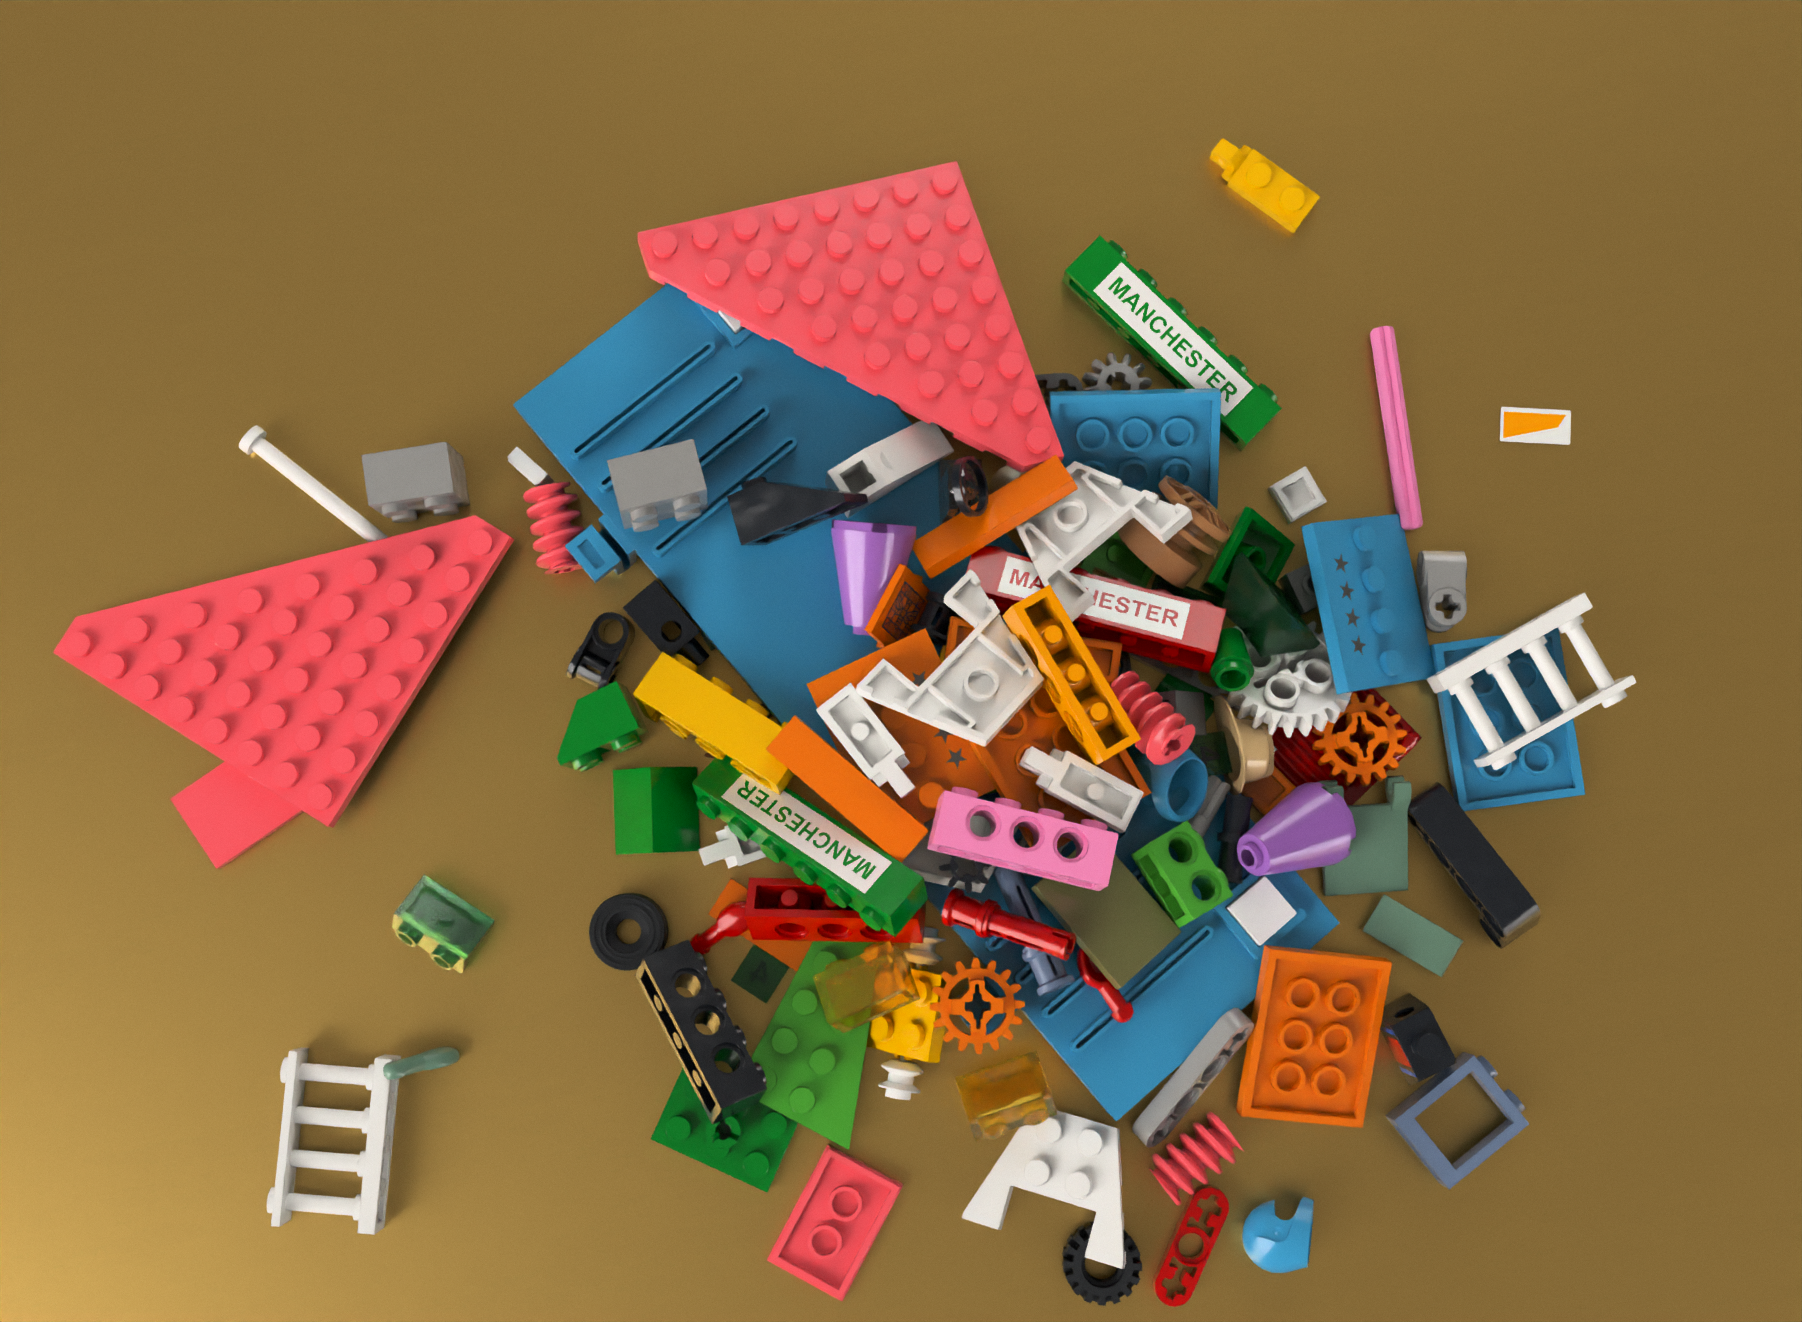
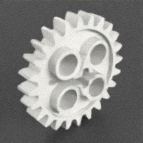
[1218,613,1352,738]

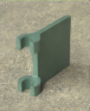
[1319,775,1412,896]

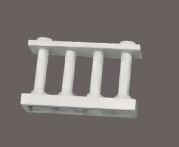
[1427,593,1637,770]
[267,1047,401,1235]

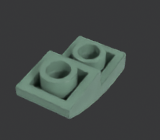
[1362,894,1464,977]

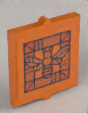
[864,564,930,649]

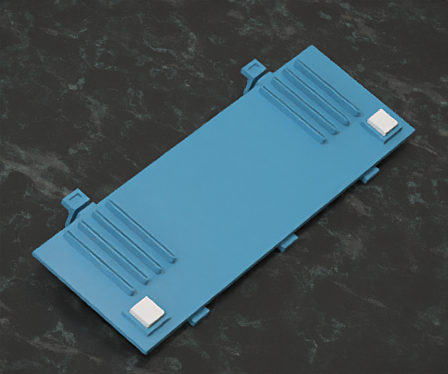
[513,284,1340,1121]

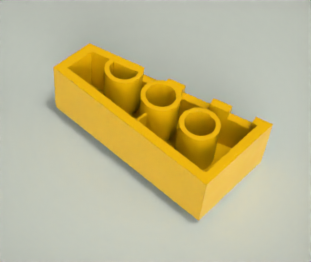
[633,651,794,795]

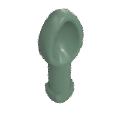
[383,1046,460,1080]

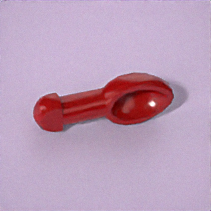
[690,901,749,955]
[1076,947,1134,1023]

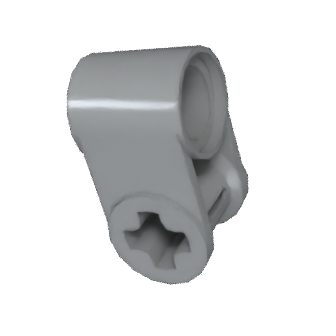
[1416,551,1467,633]

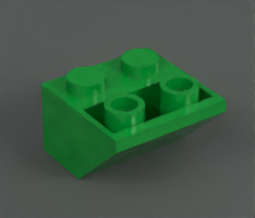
[557,681,648,772]

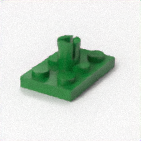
[651,1068,798,1192]

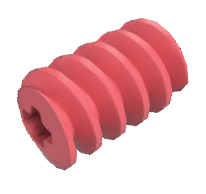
[523,482,584,574]
[1110,671,1195,765]
[1149,1112,1244,1206]

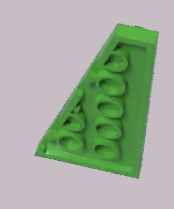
[751,941,883,1150]

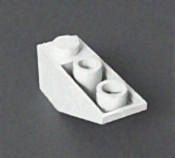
[825,420,954,518]

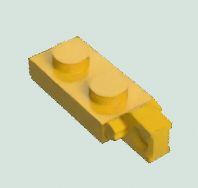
[1209,138,1320,233]

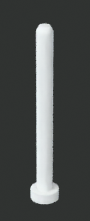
[239,425,388,542]

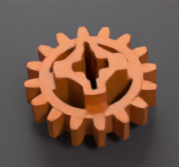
[1312,693,1407,787]
[929,957,1025,1054]

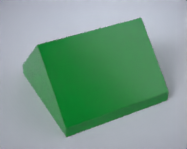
[1199,506,1295,618]
[613,767,701,855]

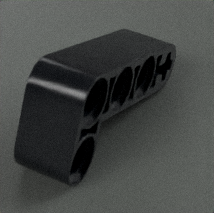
[1408,782,1541,949]

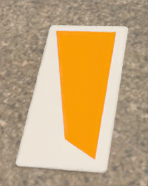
[1500,407,1571,445]

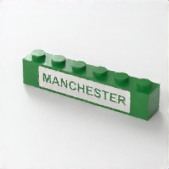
[1062,235,1282,452]
[692,755,928,937]

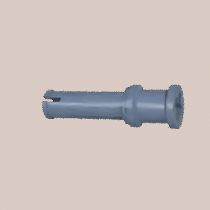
[992,867,1075,996]

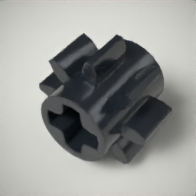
[939,854,992,893]

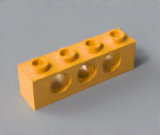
[1002,584,1141,766]

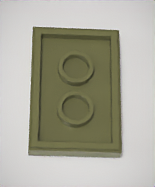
[1031,849,1181,990]

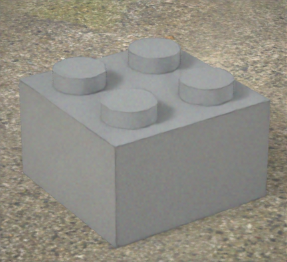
[607,439,708,532]
[361,442,470,523]

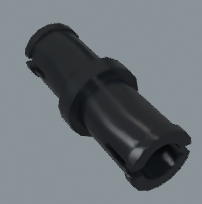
[1216,794,1253,884]

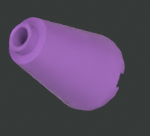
[831,519,917,636]
[1237,782,1356,876]

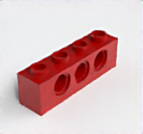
[744,877,926,943]

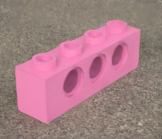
[927,787,1119,891]

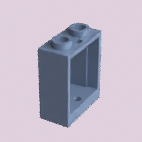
[1385,1052,1529,1190]

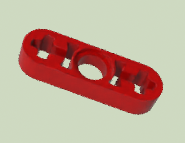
[1153,1184,1229,1307]

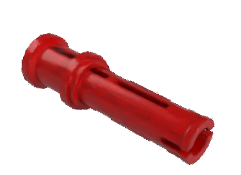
[942,888,1076,961]

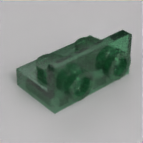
[392,874,495,973]

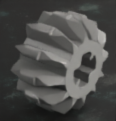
[1082,352,1152,391]

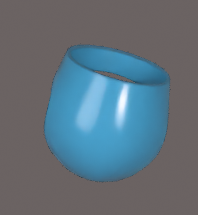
[1133,748,1208,822]
[1242,1197,1314,1273]

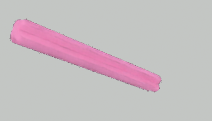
[1370,326,1423,531]

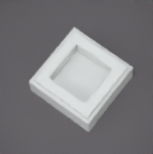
[507,447,554,487]
[1268,466,1327,524]

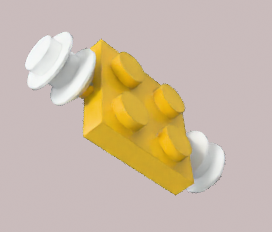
[866,926,951,1100]

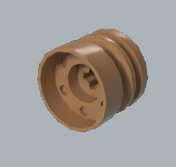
[1117,475,1232,589]

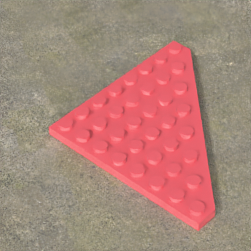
[637,161,1064,473]
[53,515,515,828]

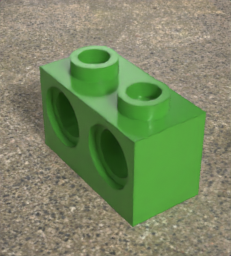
[1131,820,1234,928]

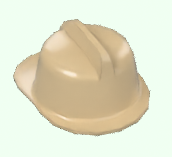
[1214,695,1274,795]

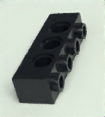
[635,940,767,1124]

